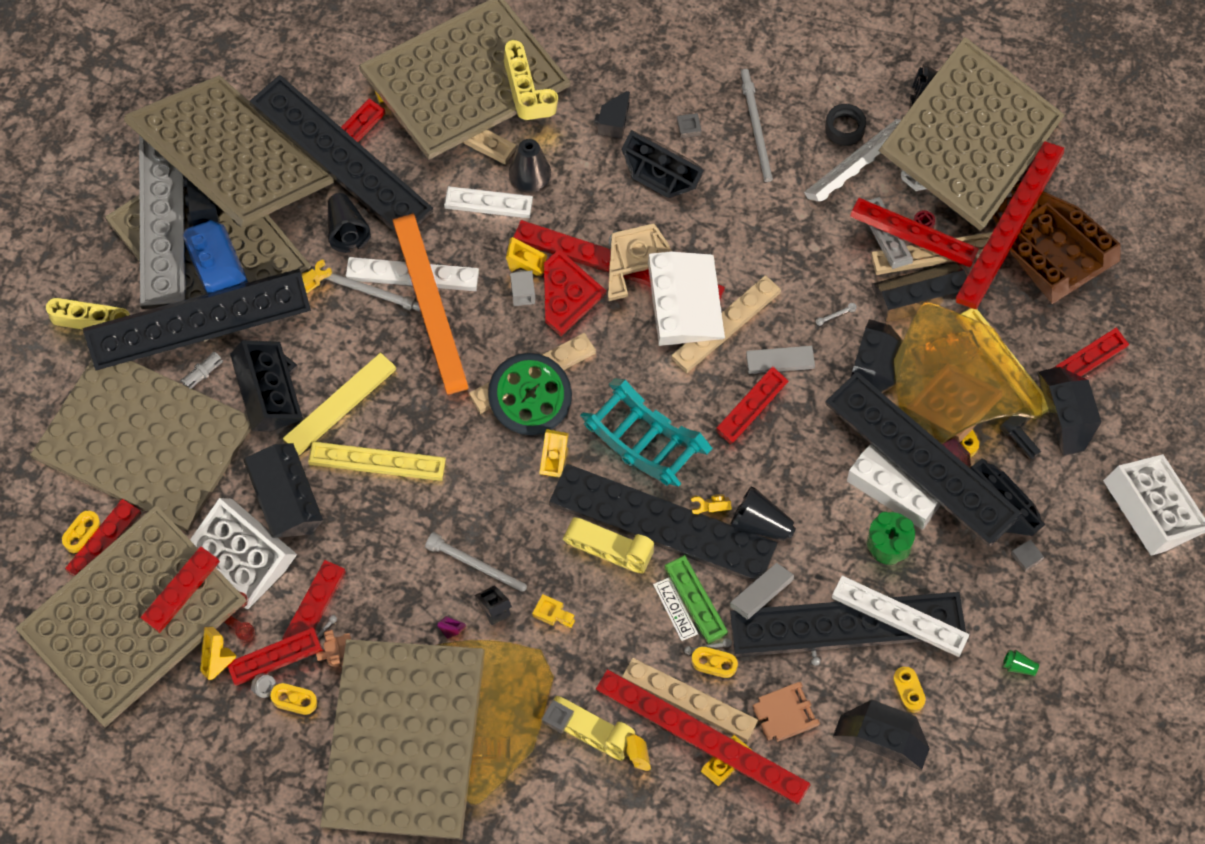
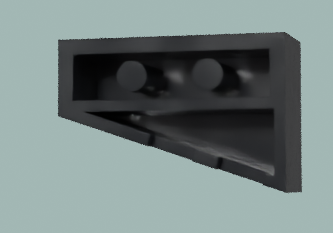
[183,175,220,226]

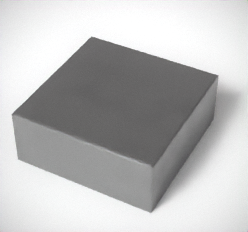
[677,113,702,138]
[1011,539,1044,572]
[541,700,574,733]

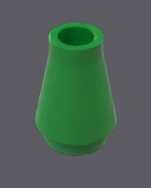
[1002,649,1039,676]

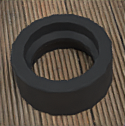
[825,104,866,146]

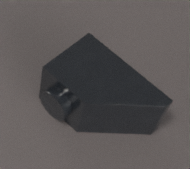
[594,91,630,139]

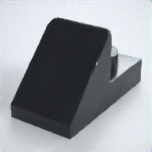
[474,585,512,625]

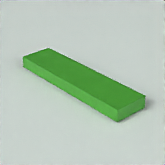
[664,555,728,644]

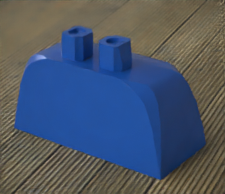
[183,220,248,294]

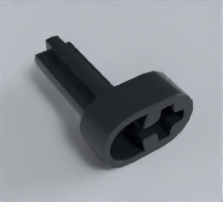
[999,409,1041,460]

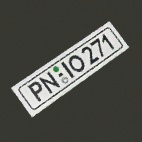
[653,577,698,641]

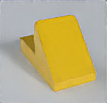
[506,237,547,276]
[539,429,569,478]
[200,627,236,680]

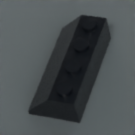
[872,262,967,322]
[230,340,303,431]
[243,443,324,538]

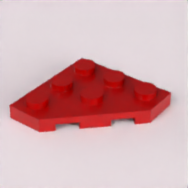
[544,249,607,336]

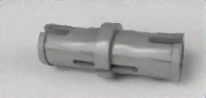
[180,352,223,389]

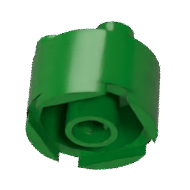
[867,512,915,565]

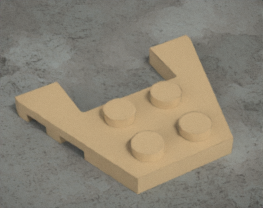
[608,224,673,301]

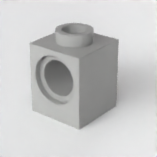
[510,270,535,306]

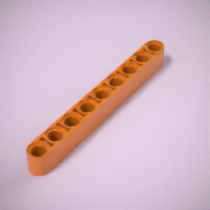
[393,213,469,395]

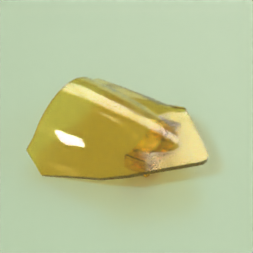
[894,303,1042,444]
[437,640,554,805]

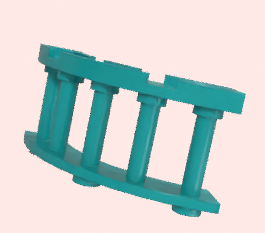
[580,378,713,487]

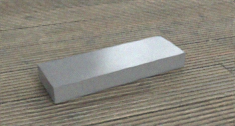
[746,346,815,374]
[730,563,794,620]

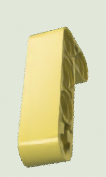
[504,40,558,120]
[46,298,130,330]
[563,517,654,574]
[550,696,635,761]

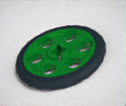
[488,353,572,435]

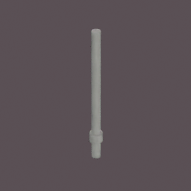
[741,69,773,182]
[311,266,421,312]

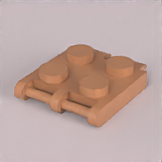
[752,682,820,742]

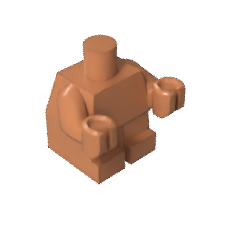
[316,630,351,667]

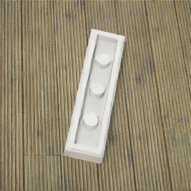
[444,186,533,218]

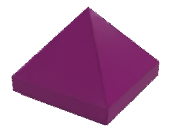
[437,616,466,639]

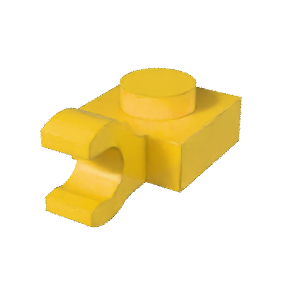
[302,259,332,294]
[690,494,732,514]
[532,594,575,628]

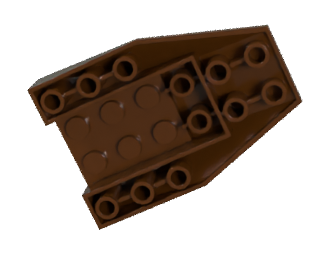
[992,181,1121,304]

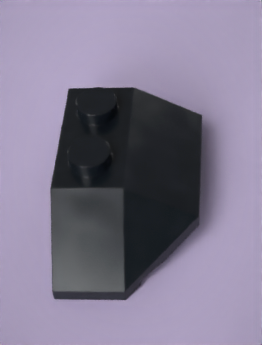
[621,130,705,198]
[851,319,907,393]
[1037,367,1102,456]
[970,458,1045,536]
[833,700,930,771]

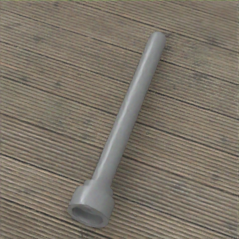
[425,532,527,592]

